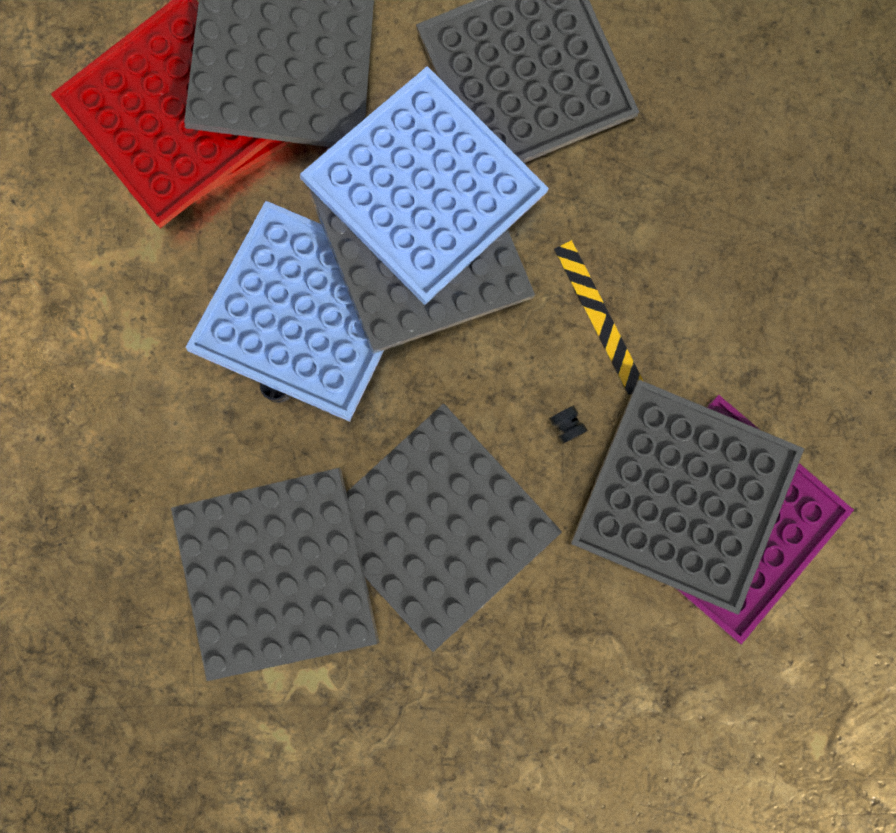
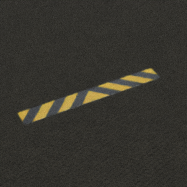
[554,240,643,395]

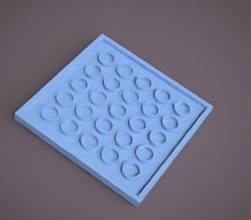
[300,66,549,305]
[186,201,384,422]

